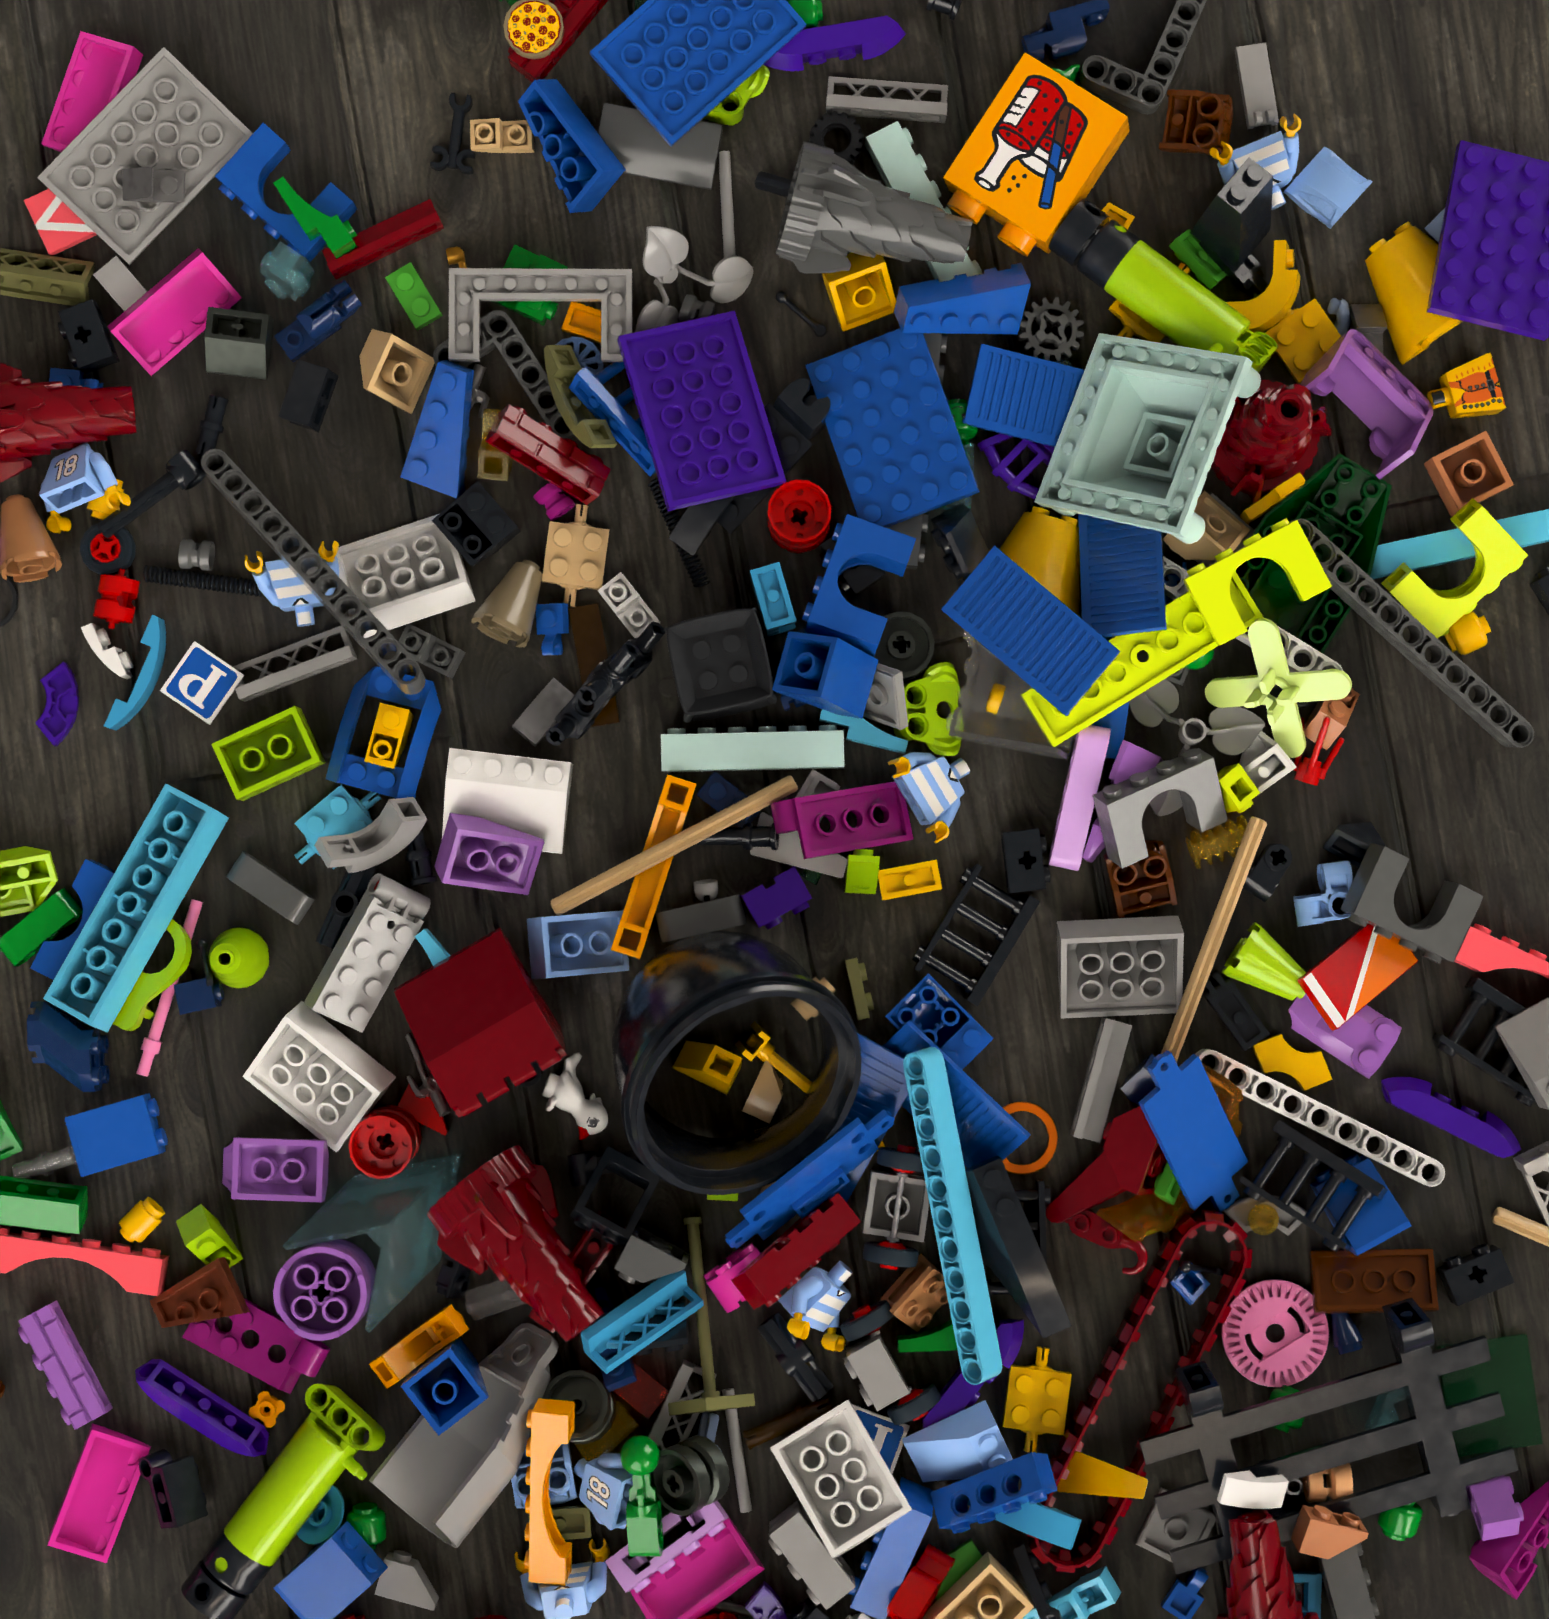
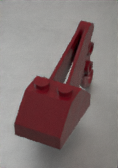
[1046,1106,1167,1275]

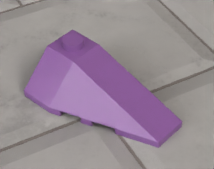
[1082,740,1163,863]

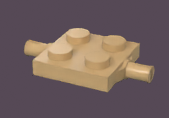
[542,504,610,608]

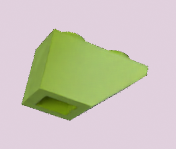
[176,1204,243,1268]

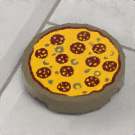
[503,0,564,60]

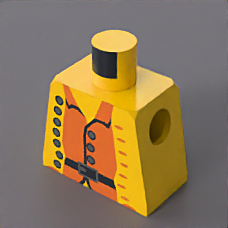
[1427,353,1506,418]

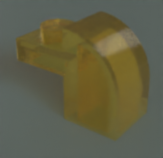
[477,408,513,481]

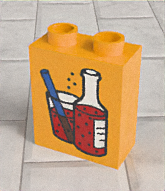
[943,52,1130,257]

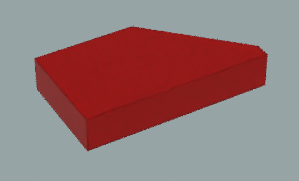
[397,1084,449,1136]

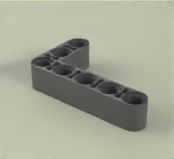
[1079,0,1207,115]
[433,310,576,440]

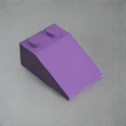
[434,813,544,895]

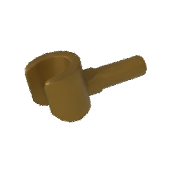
[446,246,467,268]

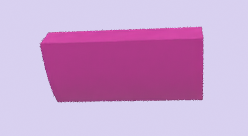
[41,31,143,152]
[107,248,242,376]
[47,1423,151,1563]
[630,1518,765,1619]

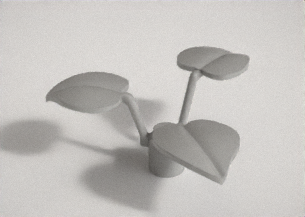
[635,226,754,332]
[1129,679,1265,816]

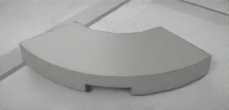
[1223,1195,1307,1236]

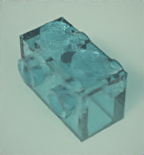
[260,241,315,301]

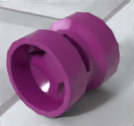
[533,483,575,521]

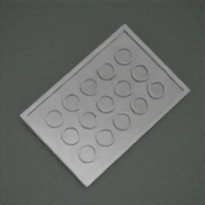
[37,47,253,266]

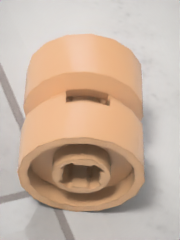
[1302,1463,1353,1502]

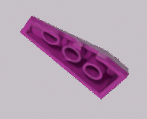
[1469,1481,1549,1600]

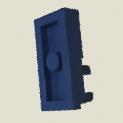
[696,771,761,828]

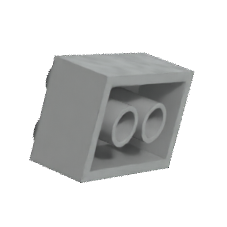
[768,1500,856,1610]

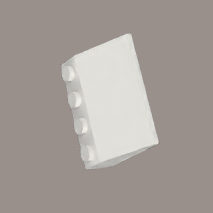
[332,514,475,638]
[442,748,573,854]
[242,1001,396,1153]
[770,1400,912,1558]

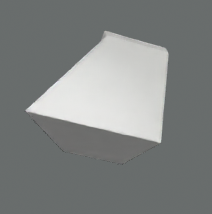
[1239,731,1297,798]

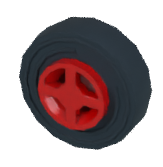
[80,524,136,576]

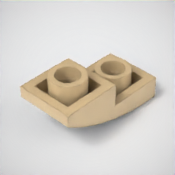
[470,118,535,153]

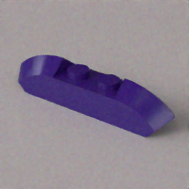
[764,15,906,71]
[1381,1077,1521,1158]
[922,1319,1024,1429]
[135,1359,269,1457]

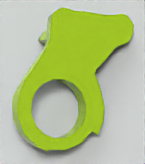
[113,919,192,1031]

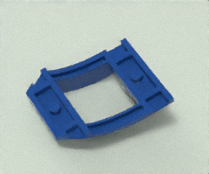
[325,666,442,798]

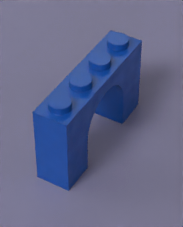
[215,123,358,262]
[802,514,916,656]

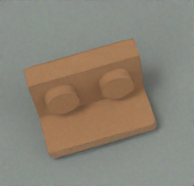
[880,1254,948,1332]

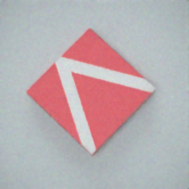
[24,189,97,256]

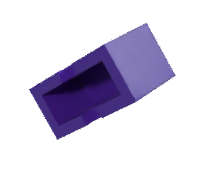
[741,866,812,930]

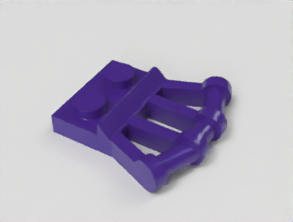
[977,433,1055,504]

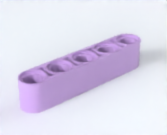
[1048,725,1111,871]

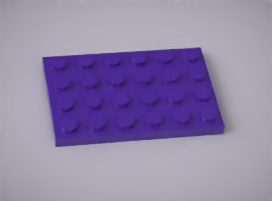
[1427,140,1549,341]
[617,311,786,511]

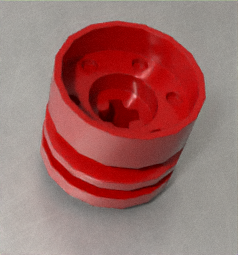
[768,479,831,553]
[348,1105,422,1179]

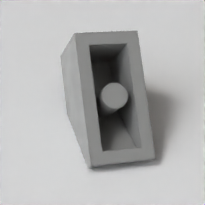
[374,1550,439,1611]

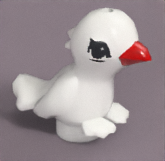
[542,1053,608,1140]

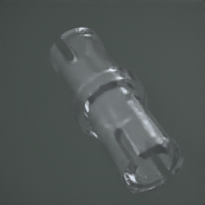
[12,1146,77,1179]

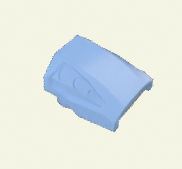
[1283,146,1373,229]
[511,1443,578,1509]

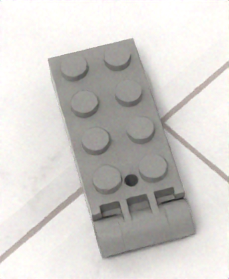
[304,873,431,1033]

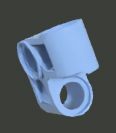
[1293,860,1353,927]

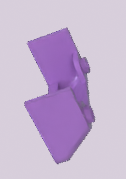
[1300,329,1433,480]

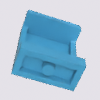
[750,562,797,637]

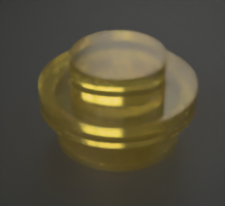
[1248,1204,1279,1235]

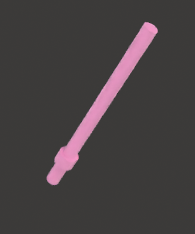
[136,899,203,1077]

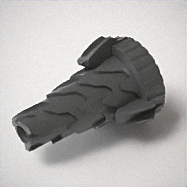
[775,141,973,274]

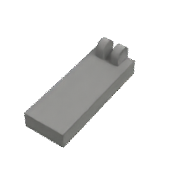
[1234,42,1279,130]

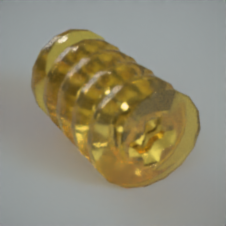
[1185,815,1248,869]

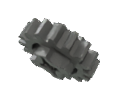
[1018,297,1084,363]

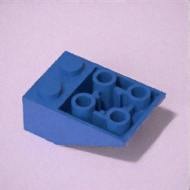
[885,973,994,1070]

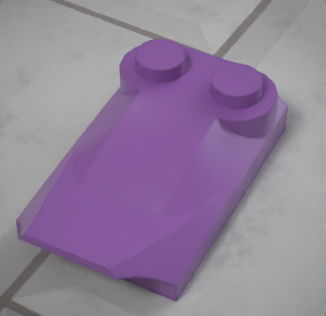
[1288,994,1402,1079]
[222,1137,329,1203]

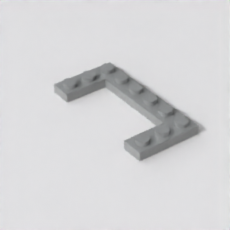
[448,268,632,362]

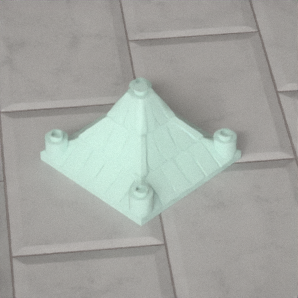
[1034,333,1261,544]

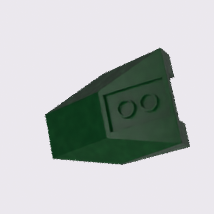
[1236,453,1392,653]

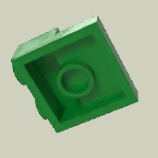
[491,244,568,326]

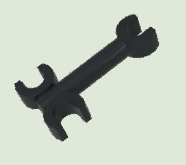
[430,93,476,175]

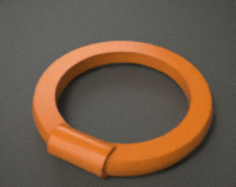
[1002,1102,1058,1174]

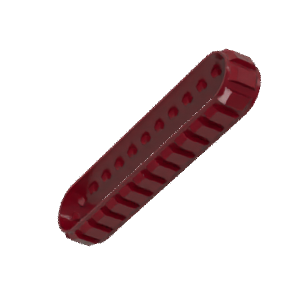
[1026,1210,1253,1573]

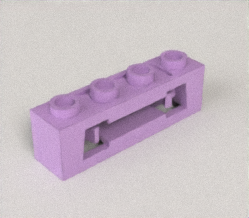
[605,1500,729,1593]

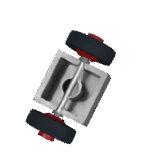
[862,1144,929,1270]
[840,1300,941,1425]

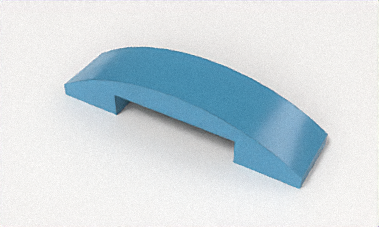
[104,615,166,731]
[967,1489,1082,1550]

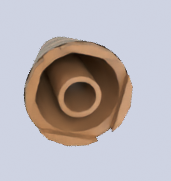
[0,494,62,583]

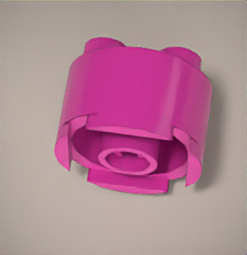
[703,1243,760,1313]

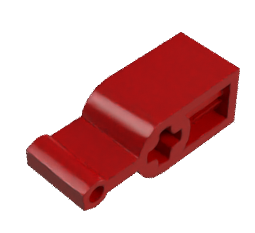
[887,1544,955,1619]

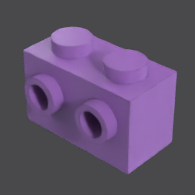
[1466,1475,1524,1541]

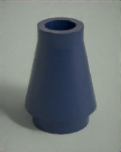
[1330,1313,1364,1355]

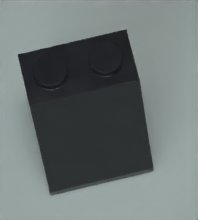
[1190,157,1273,270]

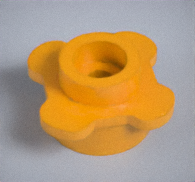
[249,1391,285,1428]

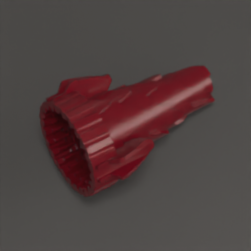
[0,363,136,483]
[1210,380,1332,503]
[427,1145,604,1342]
[1217,1509,1319,1619]

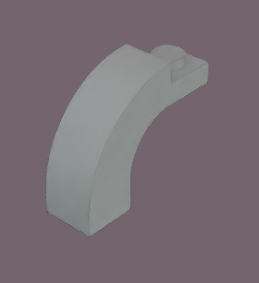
[314,797,428,873]

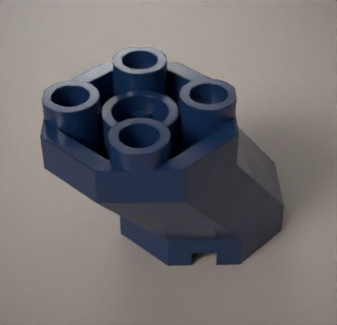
[27,1001,110,1092]

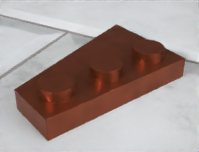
[150,1257,250,1328]

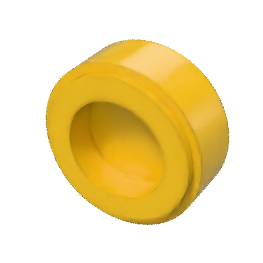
[985,683,1006,714]

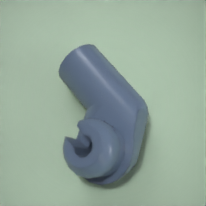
[1327,298,1351,336]

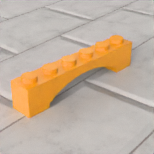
[611,774,696,960]
[524,1398,575,1586]

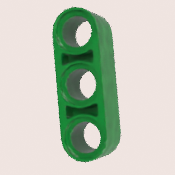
[0,888,83,968]

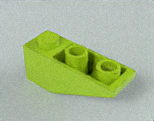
[845,849,880,894]

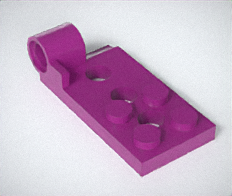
[770,781,913,859]
[182,1298,330,1394]

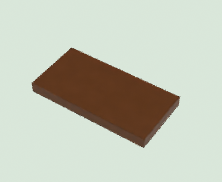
[1309,1249,1439,1314]

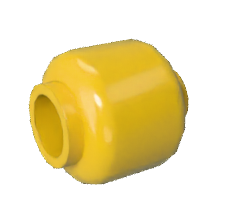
[1444,611,1491,655]

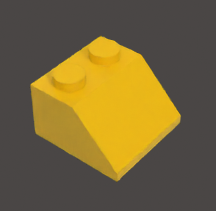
[821,253,896,332]

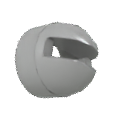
[693,879,718,902]

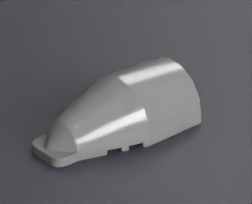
[369,1323,558,1548]

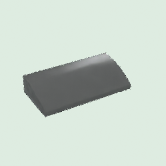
[598,103,723,190]

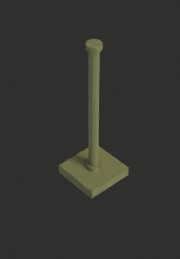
[668,1217,755,1416]

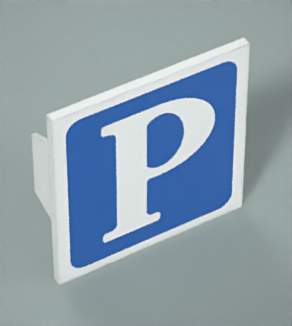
[160,641,244,725]
[852,1404,910,1474]

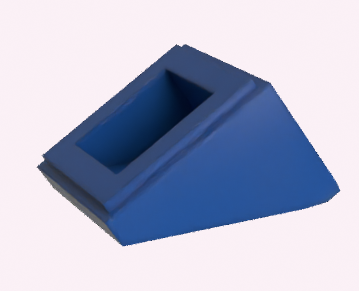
[1170,1261,1210,1305]

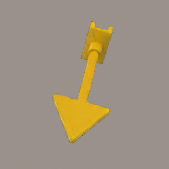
[735,1021,885,1151]

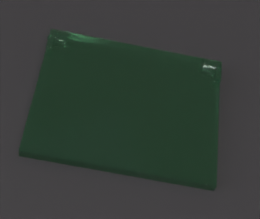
[1436,1334,1543,1457]

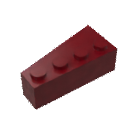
[731,1193,861,1309]

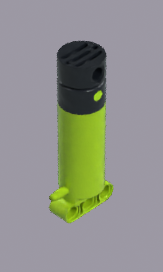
[1048,198,1278,373]
[181,1383,386,1619]

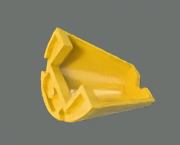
[1365,221,1463,365]
[1000,506,1081,617]

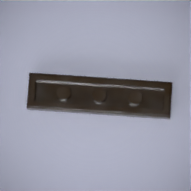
[568,603,620,728]

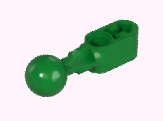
[620,1435,663,1557]

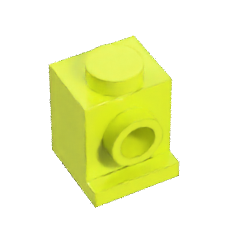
[1217,763,1260,813]

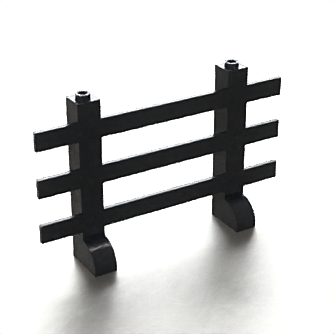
[1139,1298,1518,1575]

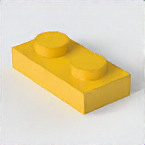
[878,859,942,901]

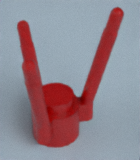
[1293,717,1344,786]

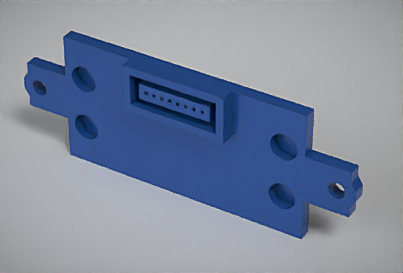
[1138,1050,1248,1213]
[725,1110,895,1249]

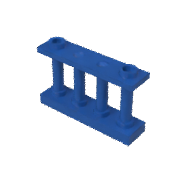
[569,362,656,477]

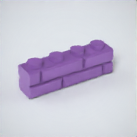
[18,1300,113,1430]

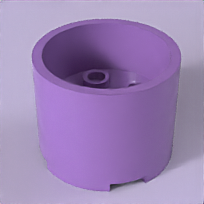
[273,1238,377,1341]

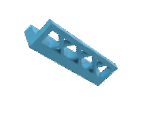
[580,1270,704,1374]

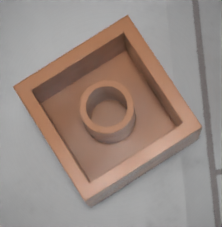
[1424,431,1514,517]

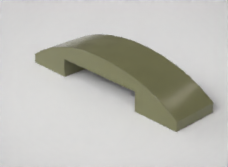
[544,345,617,448]

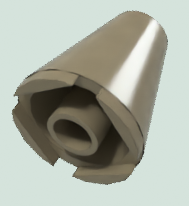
[471,560,542,648]

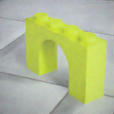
[1381,498,1528,639]
[1183,518,1332,646]

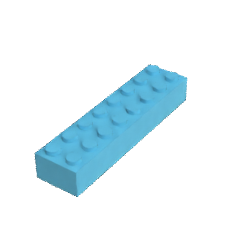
[43,784,229,1033]

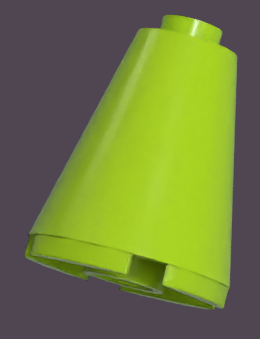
[1221,922,1306,1001]
[209,928,269,988]

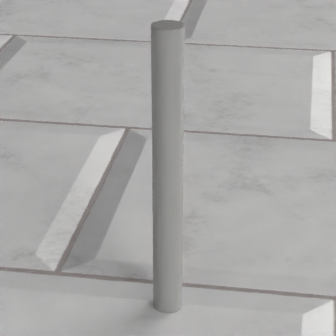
[718,151,736,258]
[722,1388,752,1513]

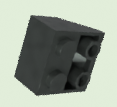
[204,307,274,380]

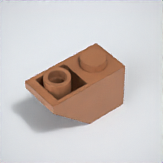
[1303,688,1360,750]
[1291,1505,1369,1559]

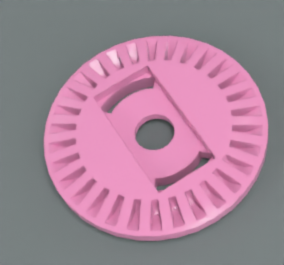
[1221,1279,1329,1387]

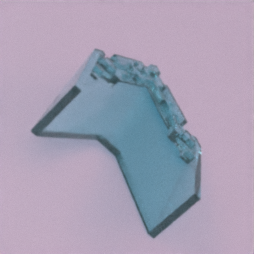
[282,1153,462,1333]

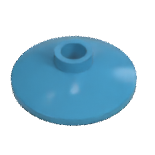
[297,1485,344,1545]

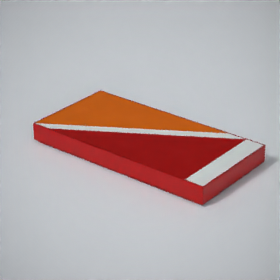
[1297,923,1418,1031]

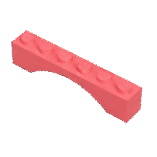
[1454,923,1549,980]
[0,1226,169,1296]

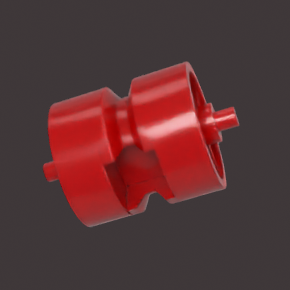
[93,569,140,629]

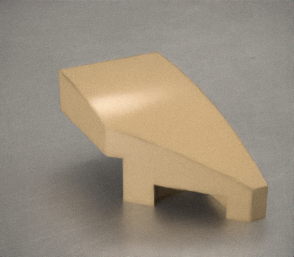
[742,1061,783,1124]

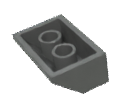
[614,1225,690,1284]

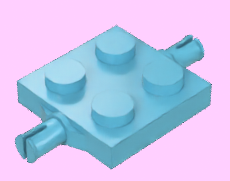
[294,784,382,870]

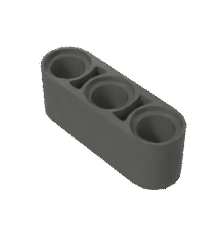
[226,851,316,925]
[655,894,747,943]

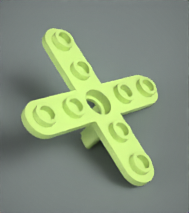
[1205,618,1352,758]

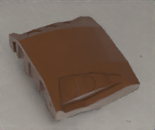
[1159,89,1233,155]
[1103,840,1178,918]

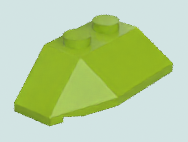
[0,846,58,917]

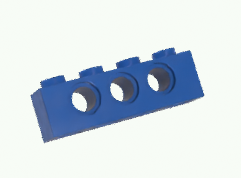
[930,1452,1058,1534]

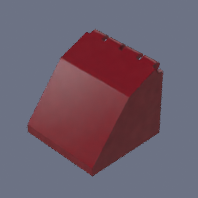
[394,927,567,1118]

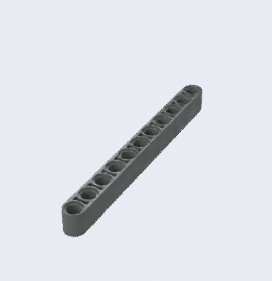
[201,449,426,695]
[1289,519,1534,748]

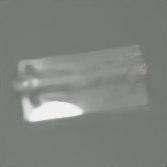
[464,1280,526,1321]

